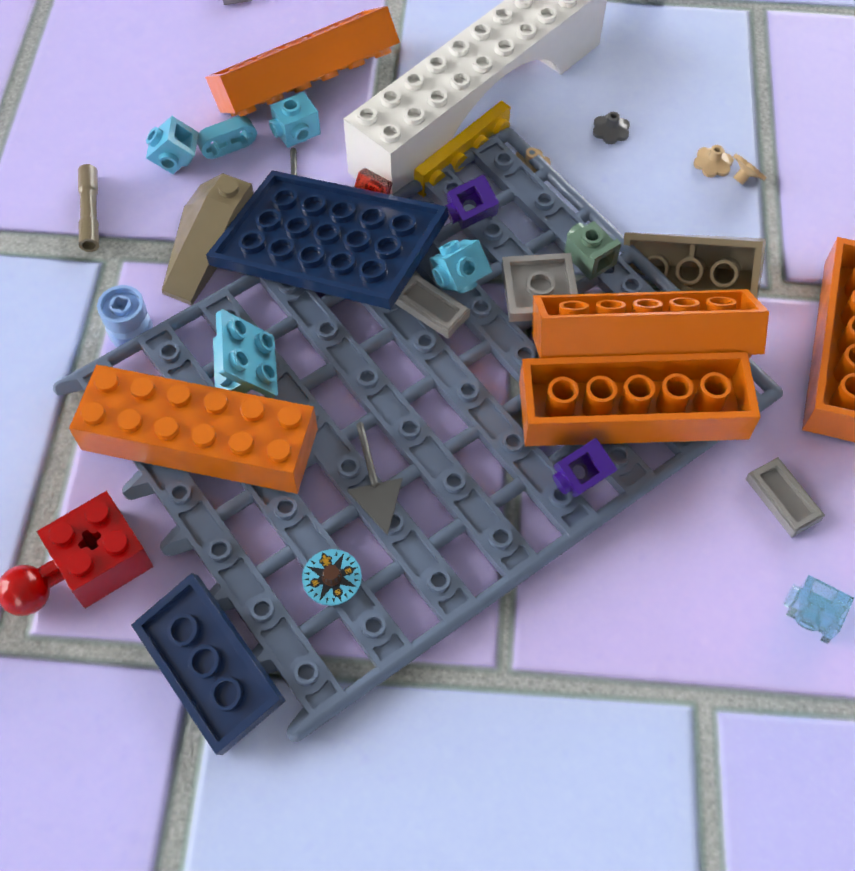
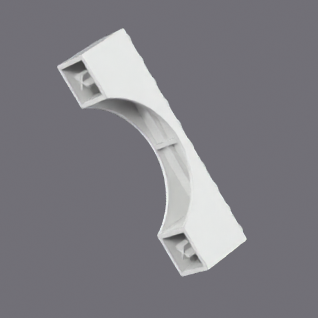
[343,0,607,195]

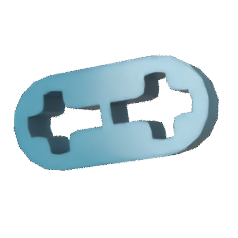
[197,116,257,159]

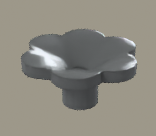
[592,112,630,144]

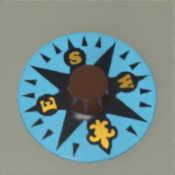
[302,549,362,606]

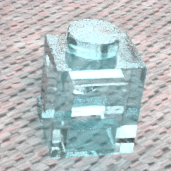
[783,575,854,644]

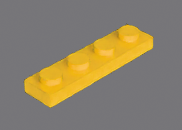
[414,100,511,198]

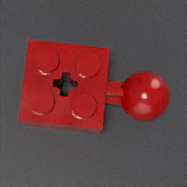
[0,490,154,616]

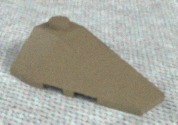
[162,173,254,306]
[623,232,766,299]

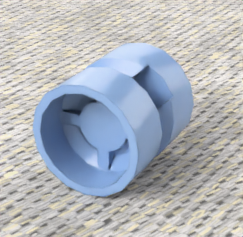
[97,285,153,347]

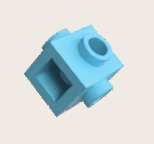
[269,91,321,148]
[146,116,199,174]
[430,239,492,293]

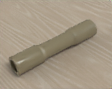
[78,164,99,252]

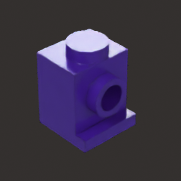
[445,174,499,230]
[552,438,618,498]

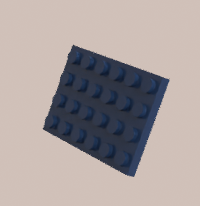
[206,170,449,310]

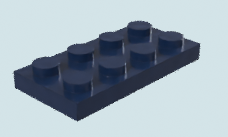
[131,573,286,755]

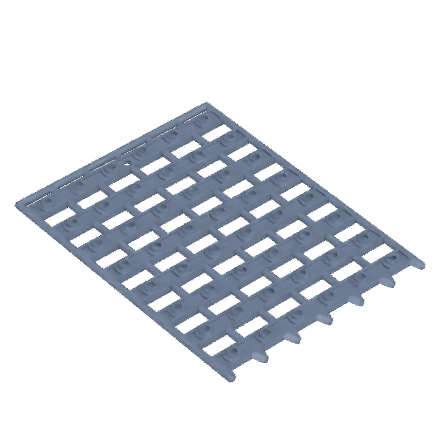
[53,128,783,742]

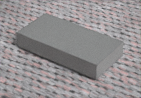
[395,274,470,339]
[746,457,825,538]

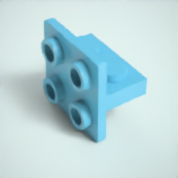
[213,309,278,398]

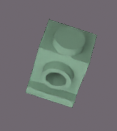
[564,221,621,280]

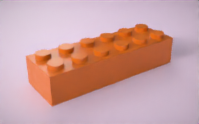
[205,6,400,117]
[802,237,855,442]
[532,289,769,358]
[519,352,761,446]
[69,364,318,494]

